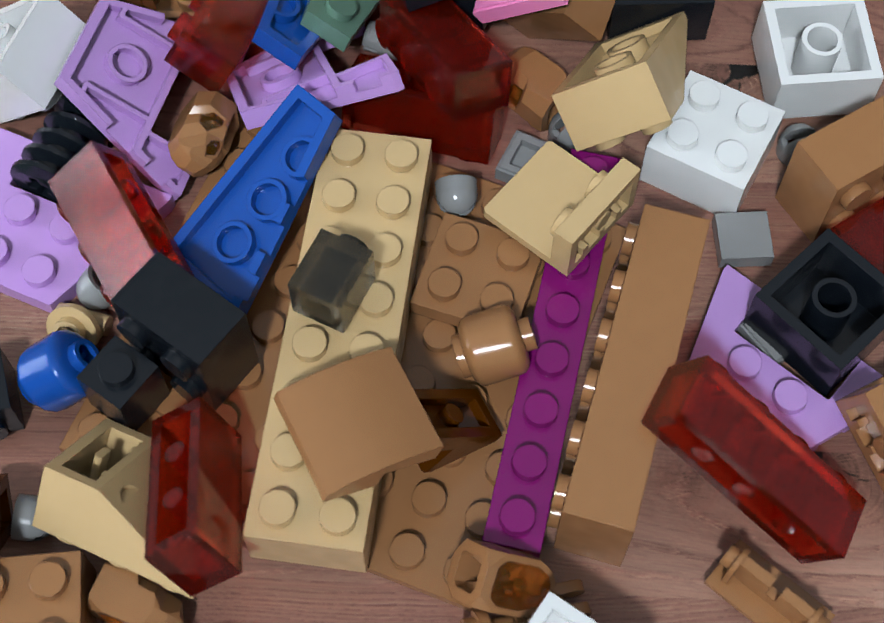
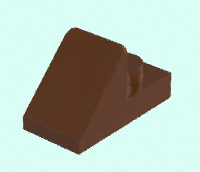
[414,389,502,473]

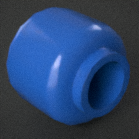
[17,329,99,412]

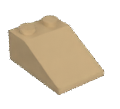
[551,11,688,151]

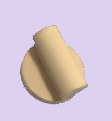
[46,302,113,346]

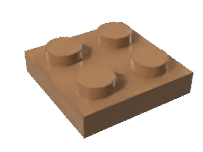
[409,212,543,327]

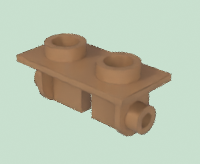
[704,539,835,623]

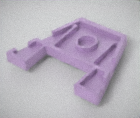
[54,0,252,202]
[224,25,405,130]
[0,128,176,313]
[669,264,883,484]

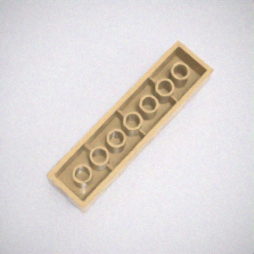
[242,129,432,573]

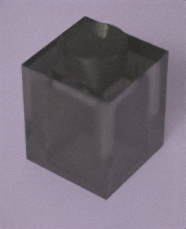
[287,228,376,333]

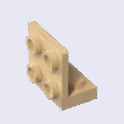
[484,141,641,277]

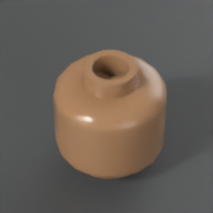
[451,304,538,386]

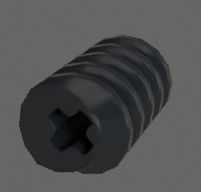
[10,95,109,204]

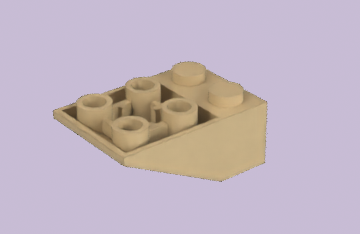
[32,418,244,599]

